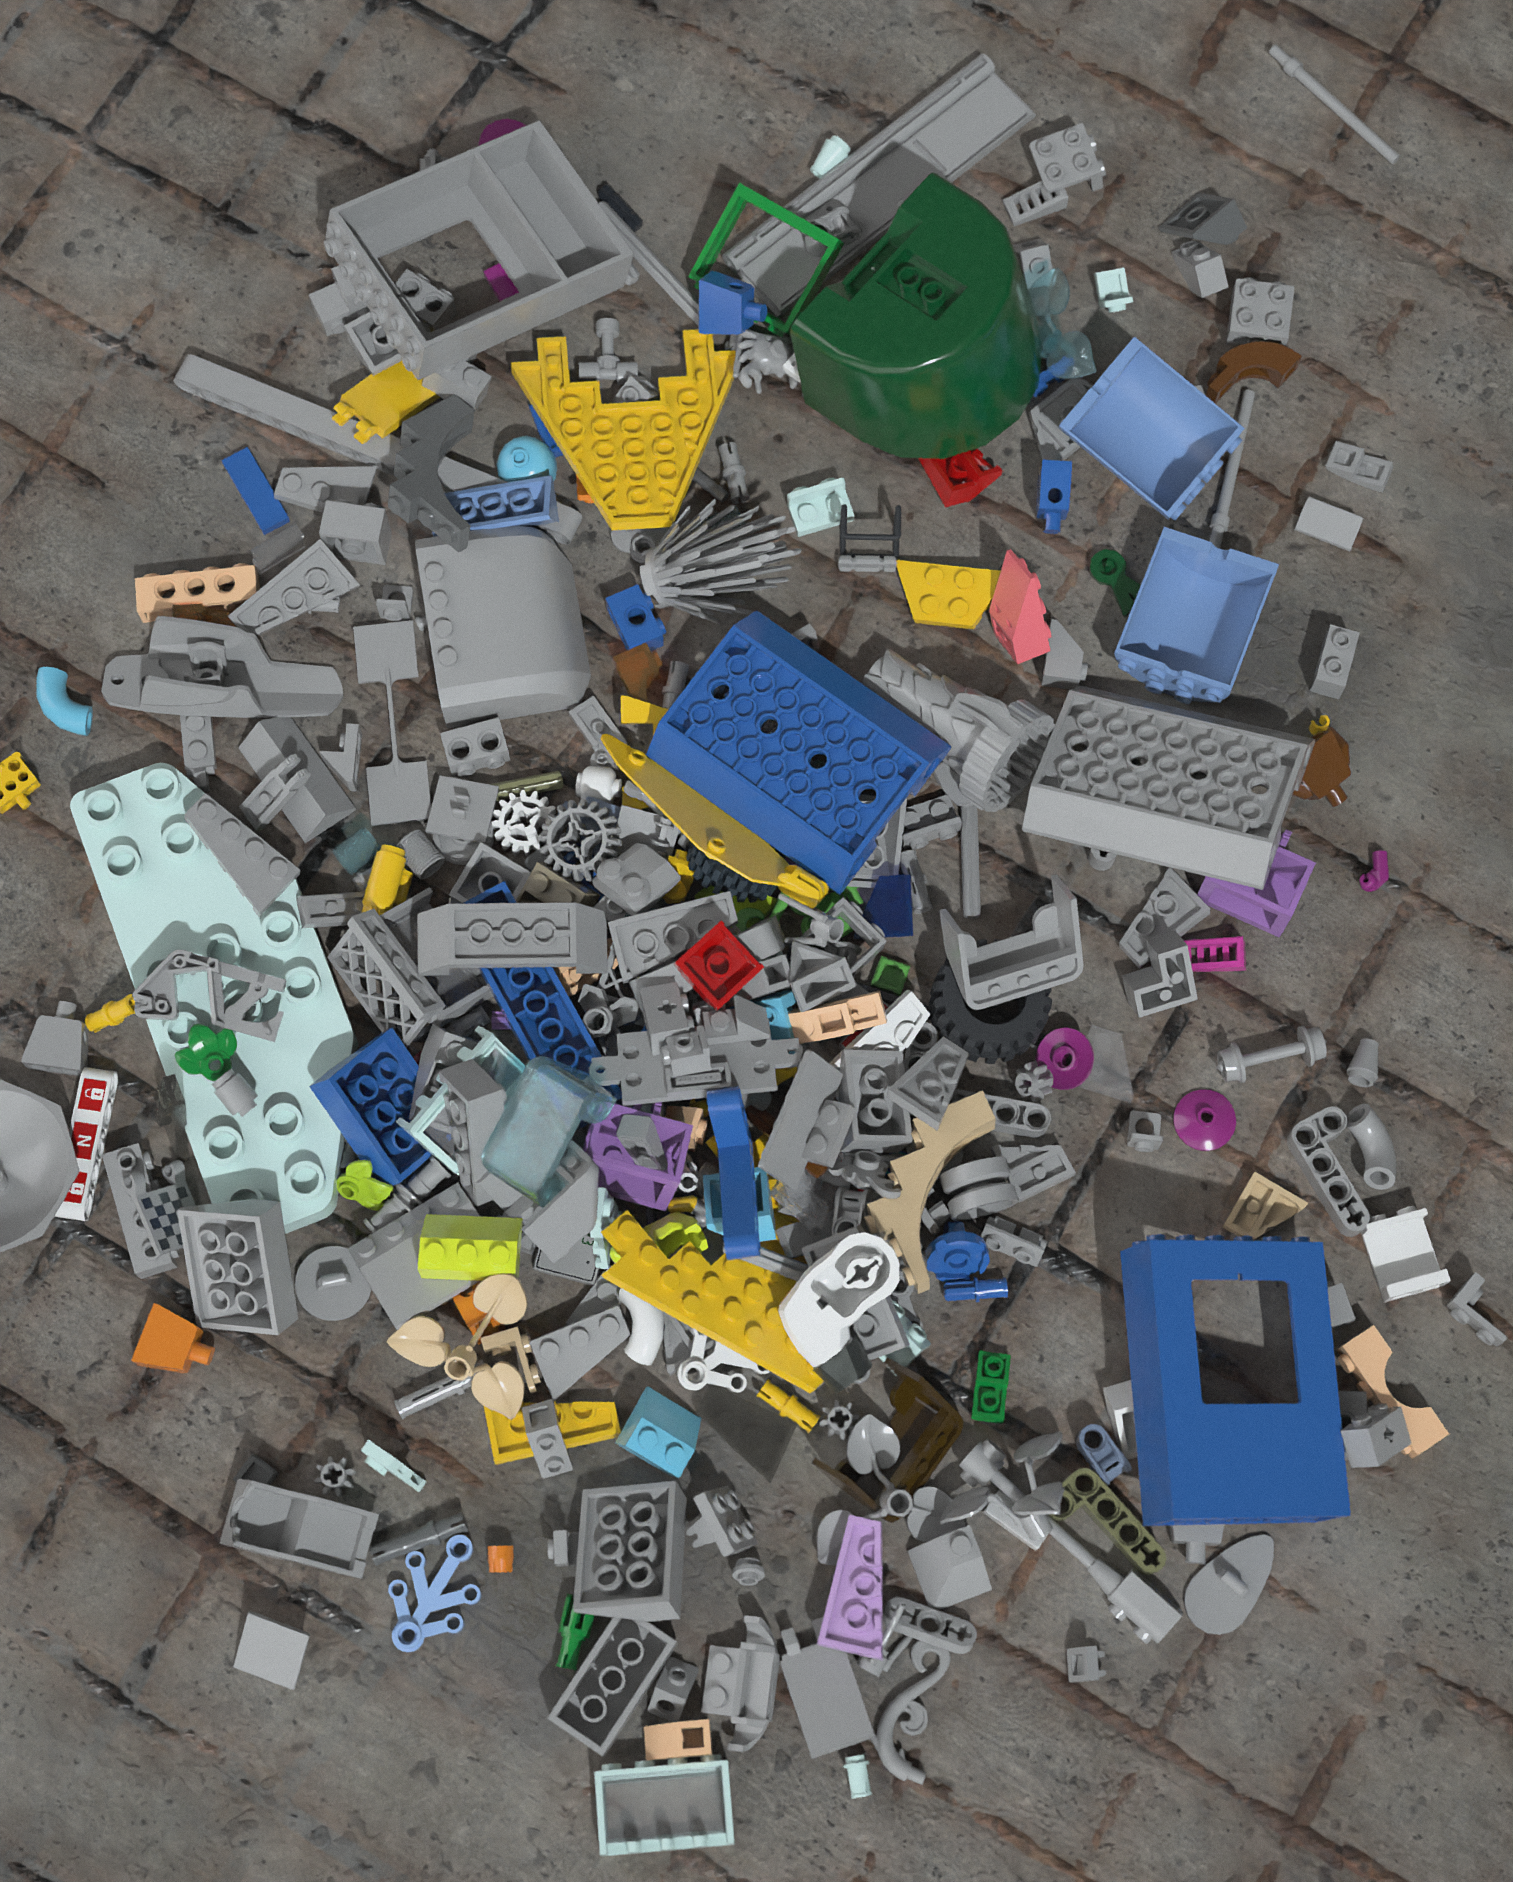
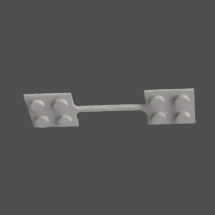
[353,620,431,826]

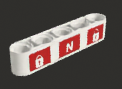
[54,1067,118,1221]

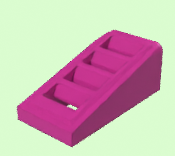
[1184,936,1246,972]

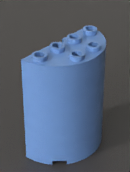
[1058,337,1245,520]
[1115,527,1279,704]

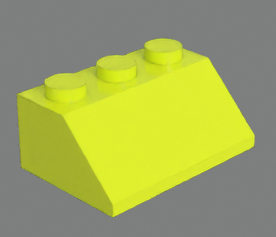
[417,1214,523,1281]

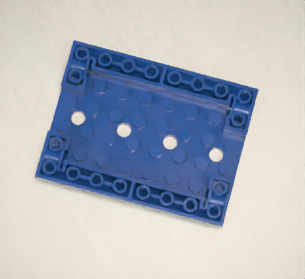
[646,610,952,895]

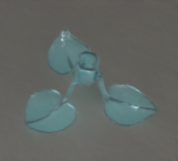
[1029,268,1097,379]

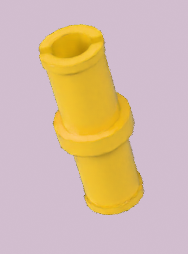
[85,994,135,1033]
[756,1379,821,1433]

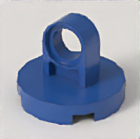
[925,1221,989,1282]

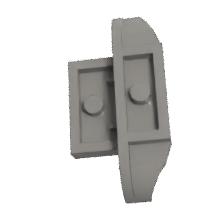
[701,1615,780,1752]

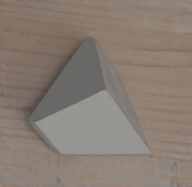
[789,940,856,1012]

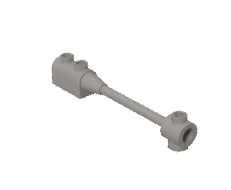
[959,1439,1183,1644]

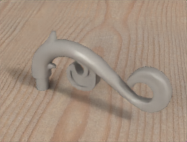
[870,1640,951,1785]

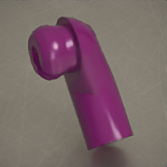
[1359,850,1389,892]

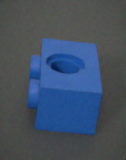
[605,584,666,660]

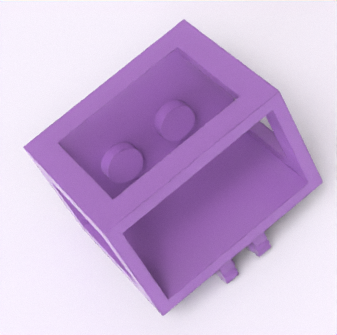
[1197,829,1316,938]
[582,1100,693,1211]

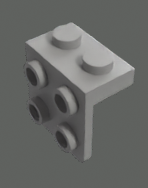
[1030,123,1106,193]

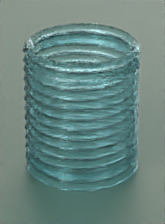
[332,827,381,875]

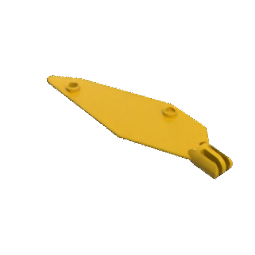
[601,734,829,909]

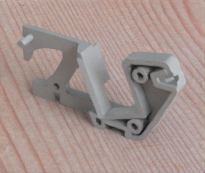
[133,949,287,1042]

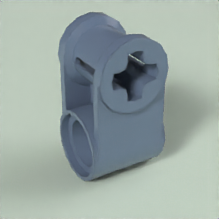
[1076,1424,1132,1487]

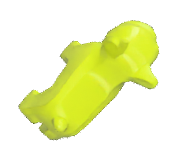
[609,1212,708,1263]

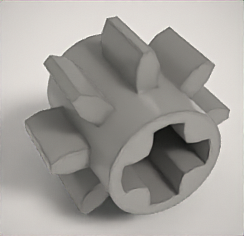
[1015,1061,1054,1102]
[820,1400,860,1441]
[314,1456,356,1497]

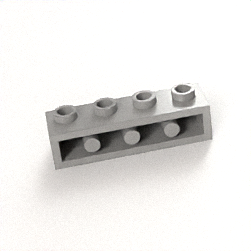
[102,1143,180,1279]

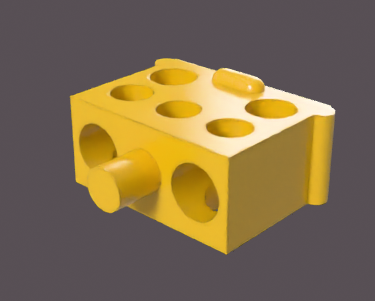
[0,752,41,814]

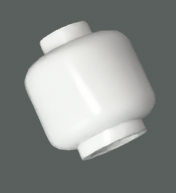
[576,766,622,804]

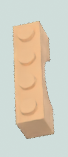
[1337,1325,1449,1459]

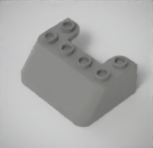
[476,1120,599,1264]

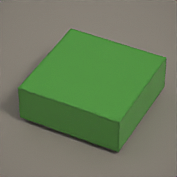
[871,956,910,996]

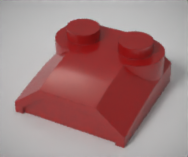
[674,920,764,1011]

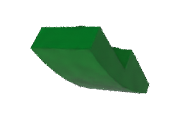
[971,1351,1011,1424]

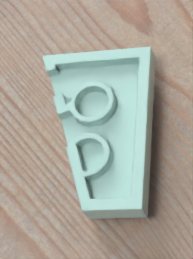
[590,1187,622,1269]

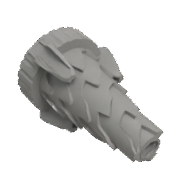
[862,648,1055,812]

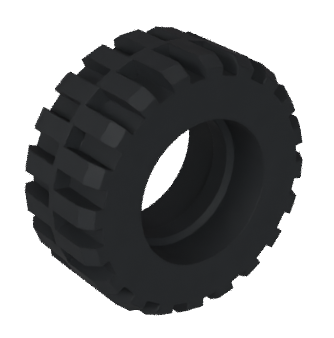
[928,939,1052,1064]

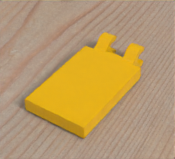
[332,361,440,444]

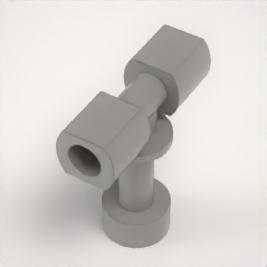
[579,318,638,385]

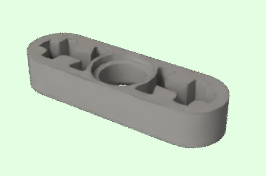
[883,1597,977,1654]

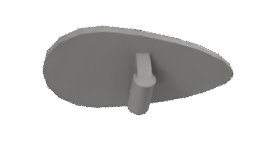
[1184,1534,1274,1635]

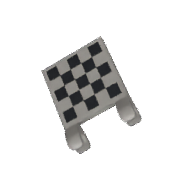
[122,1160,196,1256]

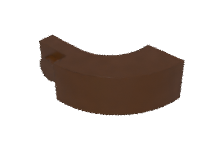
[1206,342,1302,404]

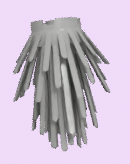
[640,498,802,624]

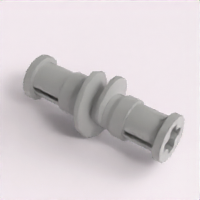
[363,1155,452,1233]

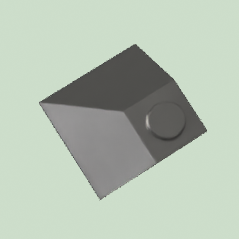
[1158,193,1247,245]

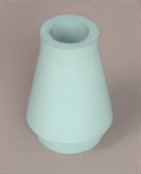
[810,135,850,179]

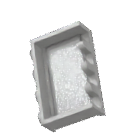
[380,887,494,1027]

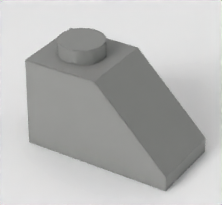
[1041,619,1088,690]

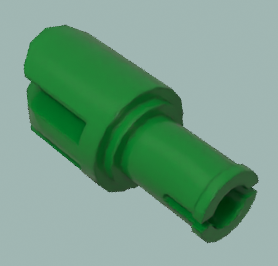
[556,1593,595,1671]

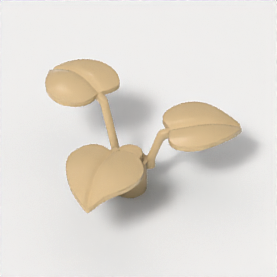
[387,1274,527,1420]

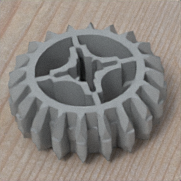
[539,799,622,883]

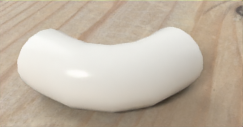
[619,1288,664,1365]

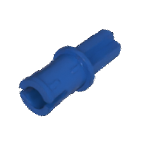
[943,1277,1008,1303]

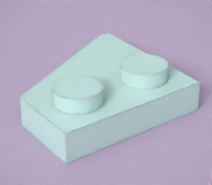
[361,1440,427,1492]

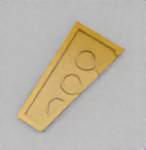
[483,1401,621,1465]

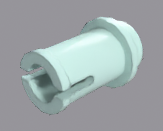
[843,1754,872,1798]

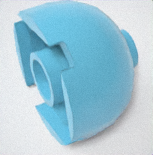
[497,436,558,482]

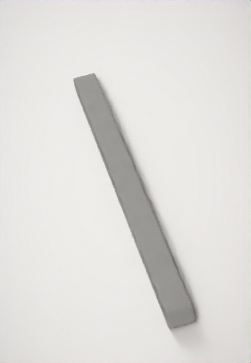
[174,354,583,545]

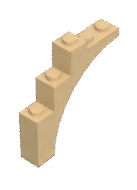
[864,1091,996,1294]

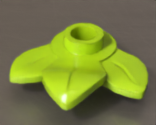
[337,1160,393,1211]

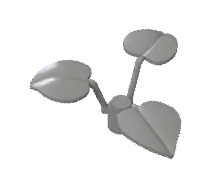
[817,1414,965,1566]
[940,1431,1064,1540]

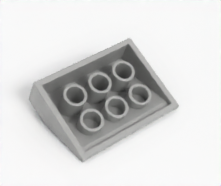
[347,1183,479,1331]
[177,1199,298,1335]
[573,1481,687,1621]

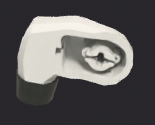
[778,1232,899,1394]

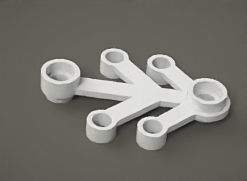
[677,1327,770,1393]

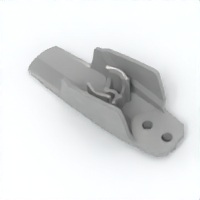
[102,616,344,718]

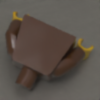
[1292,715,1351,807]

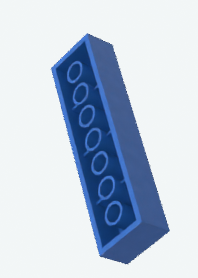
[461,881,623,1134]

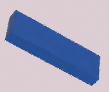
[221,447,290,535]

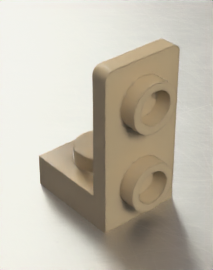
[481,1327,541,1394]

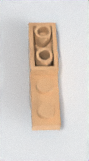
[788,991,888,1044]

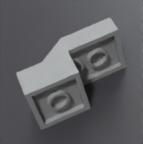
[220,1479,379,1579]

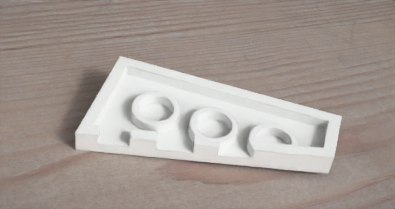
[829,990,930,1100]

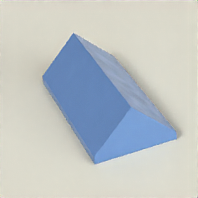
[432,475,559,537]

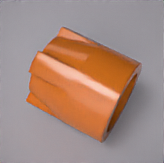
[488,1546,514,1573]

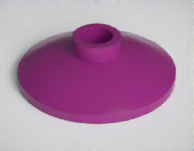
[1036,1028,1094,1090]
[1173,1089,1236,1151]

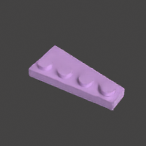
[817,1515,883,1661]

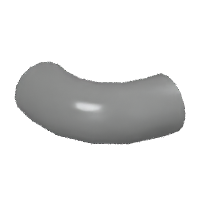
[1346,1103,1396,1190]

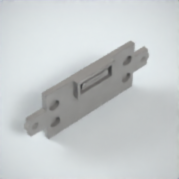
[589,1019,804,1106]

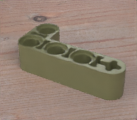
[1048,1468,1166,1575]

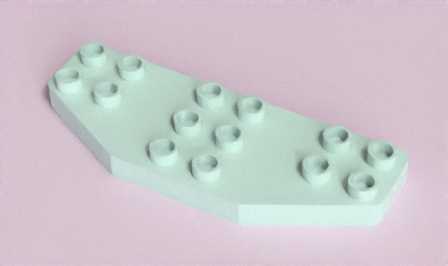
[70,763,359,1234]

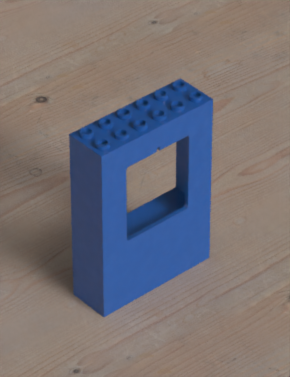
[1120,1234,1351,1526]

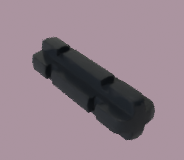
[598,184,643,233]

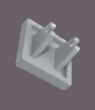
[686,1486,758,1557]

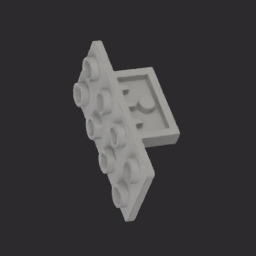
[758,1050,856,1190]

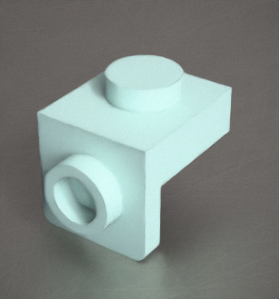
[1094,268,1133,313]

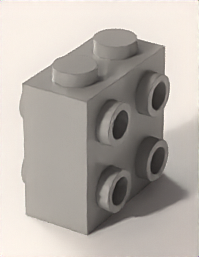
[1226,278,1295,346]

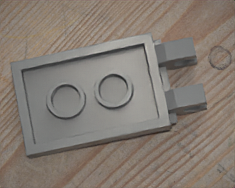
[780,1617,875,1759]

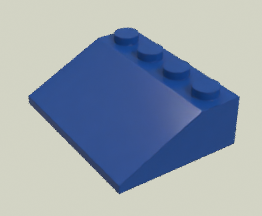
[309,1027,453,1185]

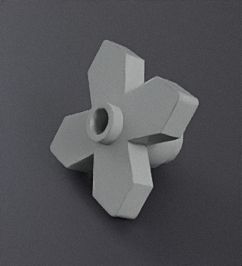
[578,984,642,1057]

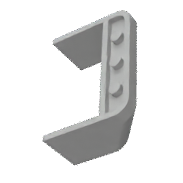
[939,875,1084,1010]

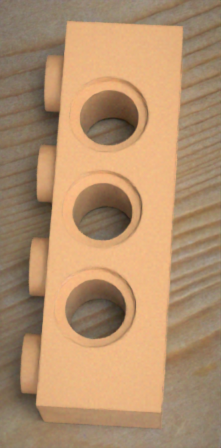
[135,563,260,623]

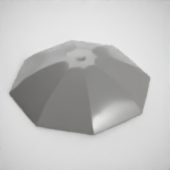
[0,1079,80,1252]

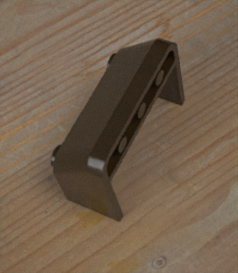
[812,1357,964,1523]

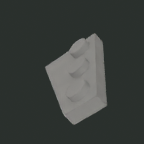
[274,466,377,513]
[529,1304,631,1401]

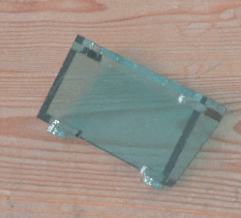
[481,1056,617,1208]

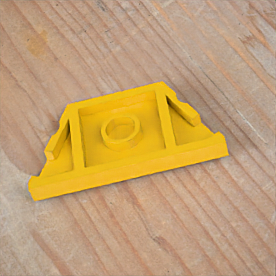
[896,560,1001,629]

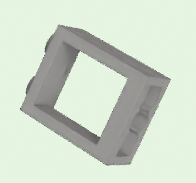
[787,897,887,977]

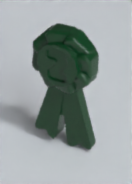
[1089,549,1141,617]

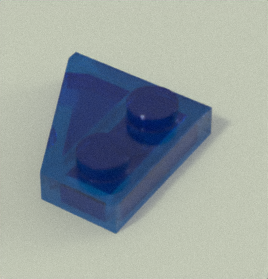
[854,874,914,939]

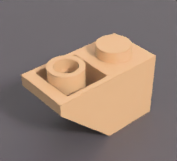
[665,1105,708,1152]
[644,1719,712,1761]

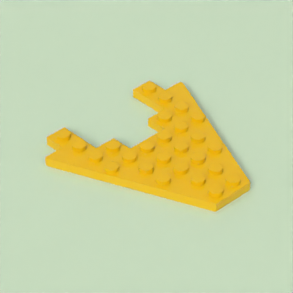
[511,329,736,530]
[601,1134,824,1393]

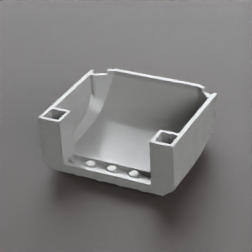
[415,526,591,729]

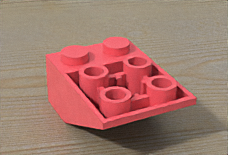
[989,549,1051,664]

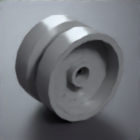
[939,1157,1019,1221]

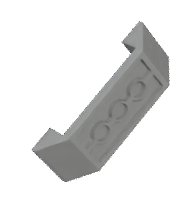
[418,902,608,976]

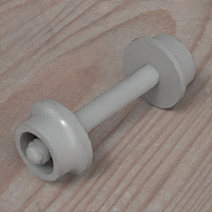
[1216,1025,1327,1083]

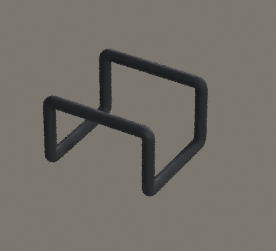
[840,504,901,559]

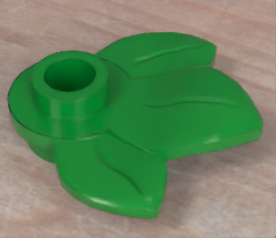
[174,1024,237,1082]

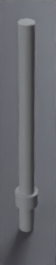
[1269,44,1400,165]
[1210,390,1255,549]

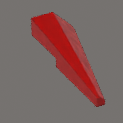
[918,449,1003,508]

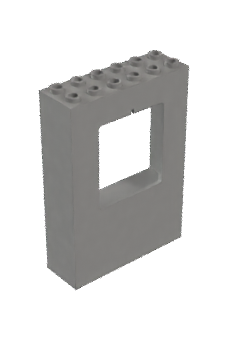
[324,120,634,380]

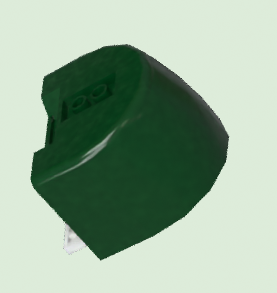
[783,172,1042,459]

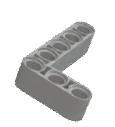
[629,916,788,1011]
[904,1022,1051,1138]

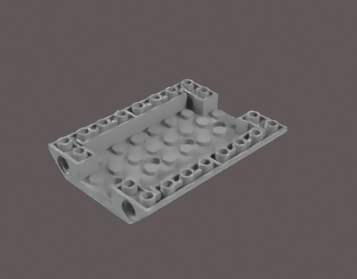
[1022,685,1315,890]

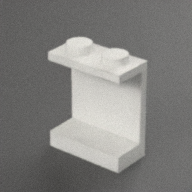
[1360,1206,1451,1303]

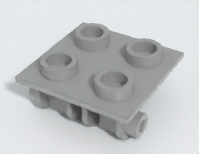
[610,805,679,860]

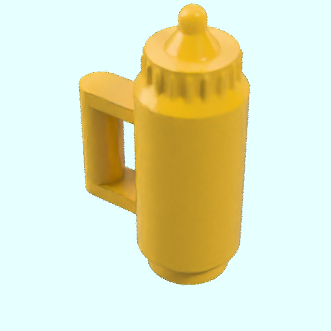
[362,845,413,916]

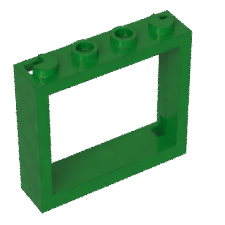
[688,183,844,337]

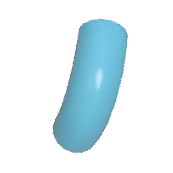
[36,667,93,736]

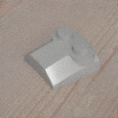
[592,843,681,916]

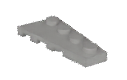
[228,539,360,636]

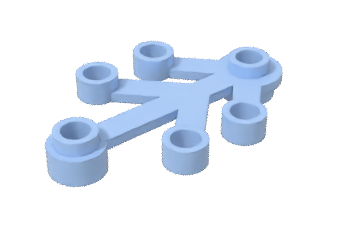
[388,1535,481,1652]

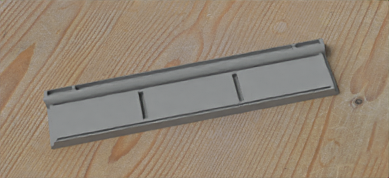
[722,53,1036,318]

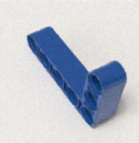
[707,1086,761,1261]

